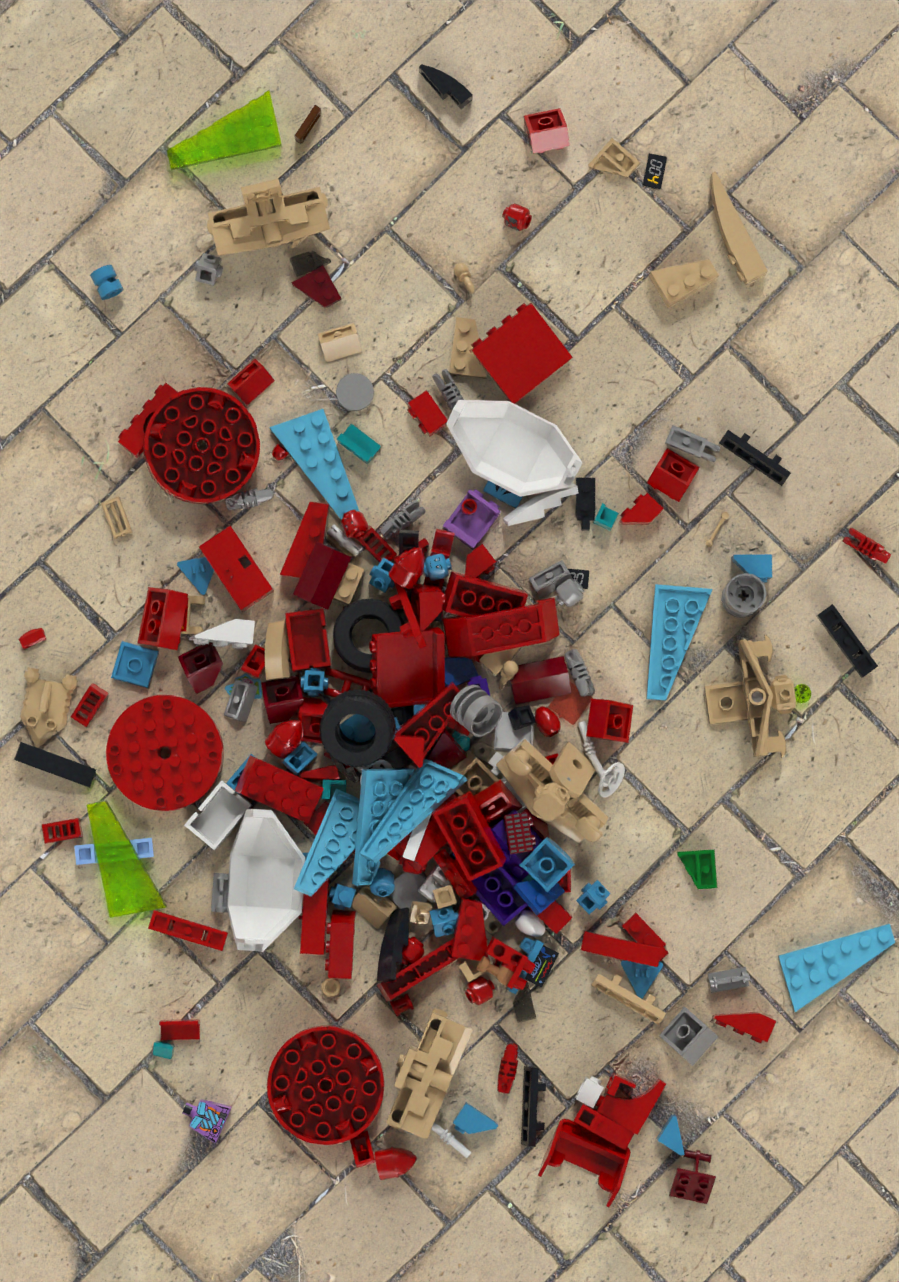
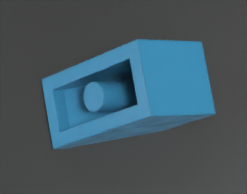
[731,554,772,583]
[453,1102,498,1134]

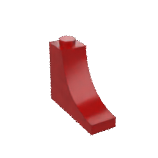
[595,1078,666,1135]

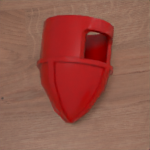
[389,547,425,589]
[265,720,303,759]
[375,1147,417,1180]

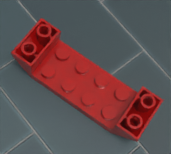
[443,597,560,657]

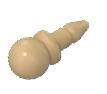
[454,263,475,294]
[499,661,518,690]

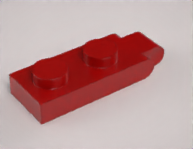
[622,912,669,961]

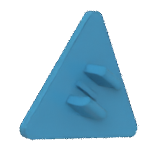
[177,557,214,595]
[621,960,663,999]

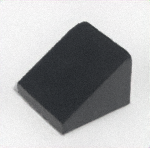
[391,705,413,725]
[508,705,536,730]

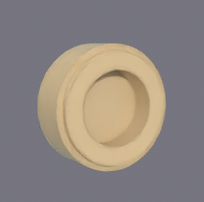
[321,978,341,997]

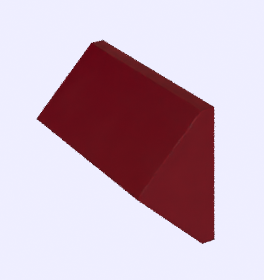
[293,541,352,610]
[510,656,571,705]

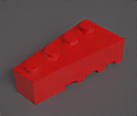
[280,502,330,578]
[394,682,460,759]

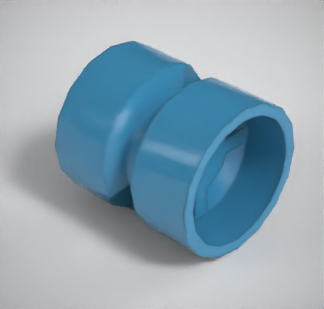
[90,265,124,300]

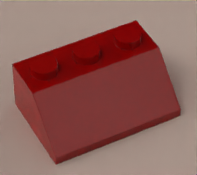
[137,587,188,650]

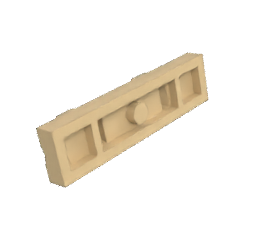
[591,974,666,1024]

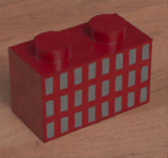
[503,812,536,854]

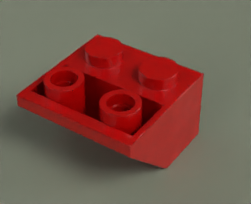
[473,779,522,827]

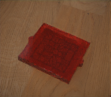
[548,682,593,725]

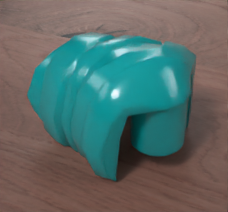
[451,731,470,752]

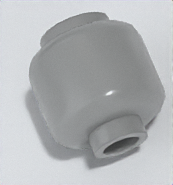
[555,579,584,607]

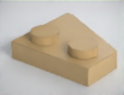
[588,138,641,178]

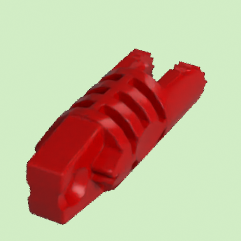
[842,527,891,564]
[498,1043,518,1094]

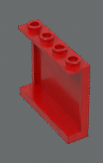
[469,303,573,404]
[369,627,445,708]

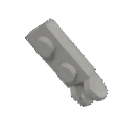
[665,425,721,462]

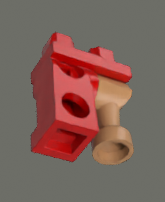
[477,937,536,990]

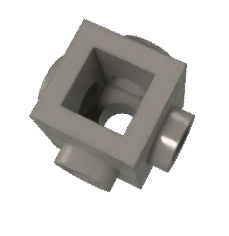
[195,253,223,286]

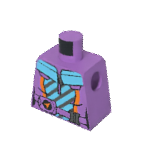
[182,1099,232,1143]

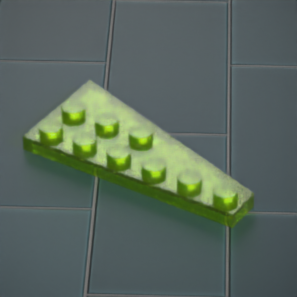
[167,90,282,170]
[86,800,167,918]

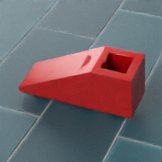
[712,1012,776,1044]
[574,1104,635,1150]

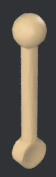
[705,512,729,547]

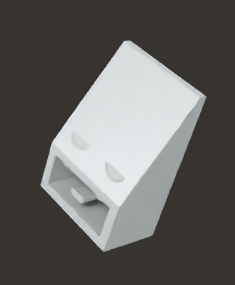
[189,619,255,649]

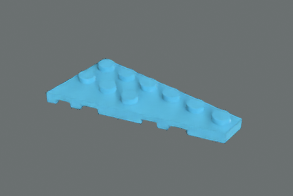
[269,409,359,520]
[646,584,713,701]
[360,758,468,863]
[352,768,415,886]
[294,789,360,897]
[778,924,895,1012]

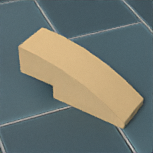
[265,620,291,680]

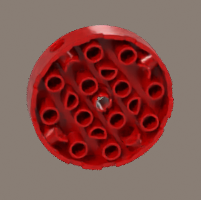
[143,387,260,504]
[106,695,224,811]
[267,1025,385,1145]

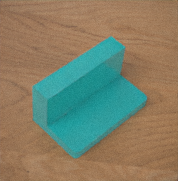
[337,424,381,465]

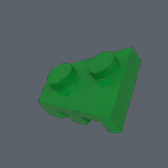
[677,849,718,889]

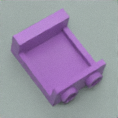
[443,489,501,550]

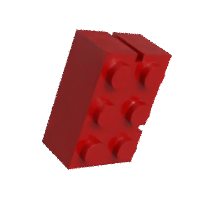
[285,608,332,672]

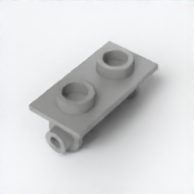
[211,873,229,913]
[708,967,749,993]

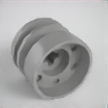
[721,573,766,618]
[450,685,503,737]

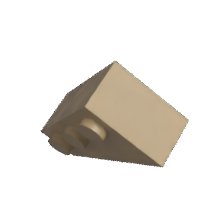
[649,259,719,308]

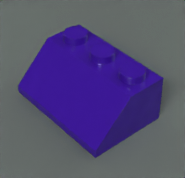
[491,809,543,882]
[471,865,528,926]

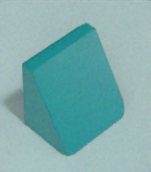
[153,1041,175,1059]

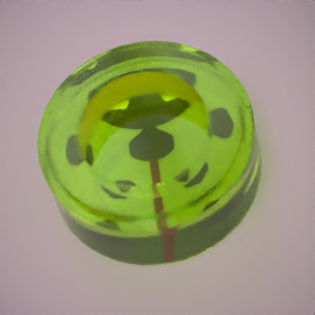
[794,684,811,704]

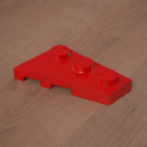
[450,898,489,961]

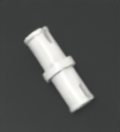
[327,524,364,557]

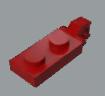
[433,849,477,899]

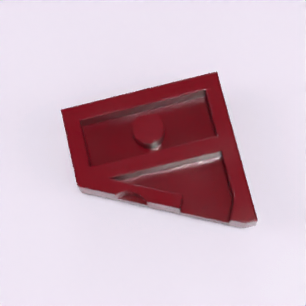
[291,265,342,308]
[425,728,467,769]

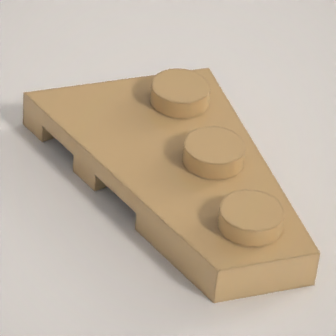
[449,317,487,379]

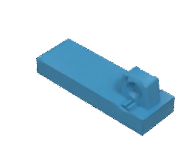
[507,937,544,995]

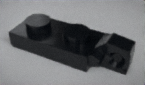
[576,478,595,531]

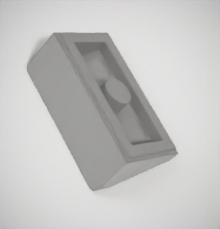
[529,560,573,598]
[224,679,258,722]

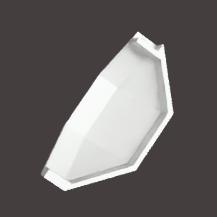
[446,400,582,497]
[227,809,305,952]

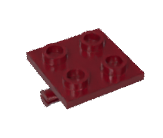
[669,1149,716,1204]

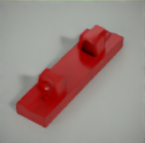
[389,582,427,648]
[148,910,228,951]

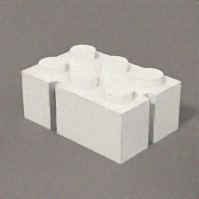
[184,780,253,850]

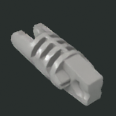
[432,369,464,410]
[225,488,274,510]
[379,500,426,540]
[564,649,595,697]

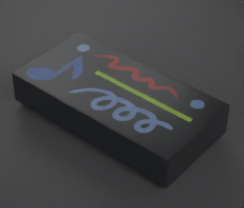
[525,945,559,988]

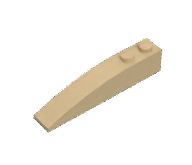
[710,171,768,285]

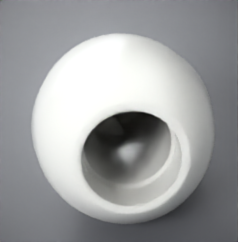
[515,910,545,937]

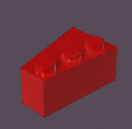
[325,910,356,979]

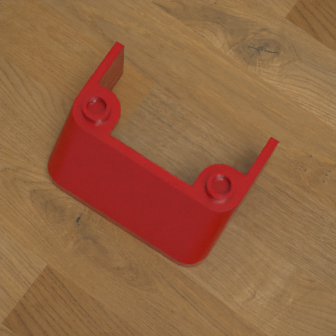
[538,1119,631,1208]

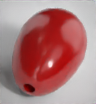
[535,706,561,737]

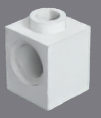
[575,1076,604,1108]

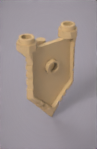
[20,667,78,748]

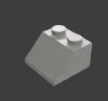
[659,1007,718,1066]

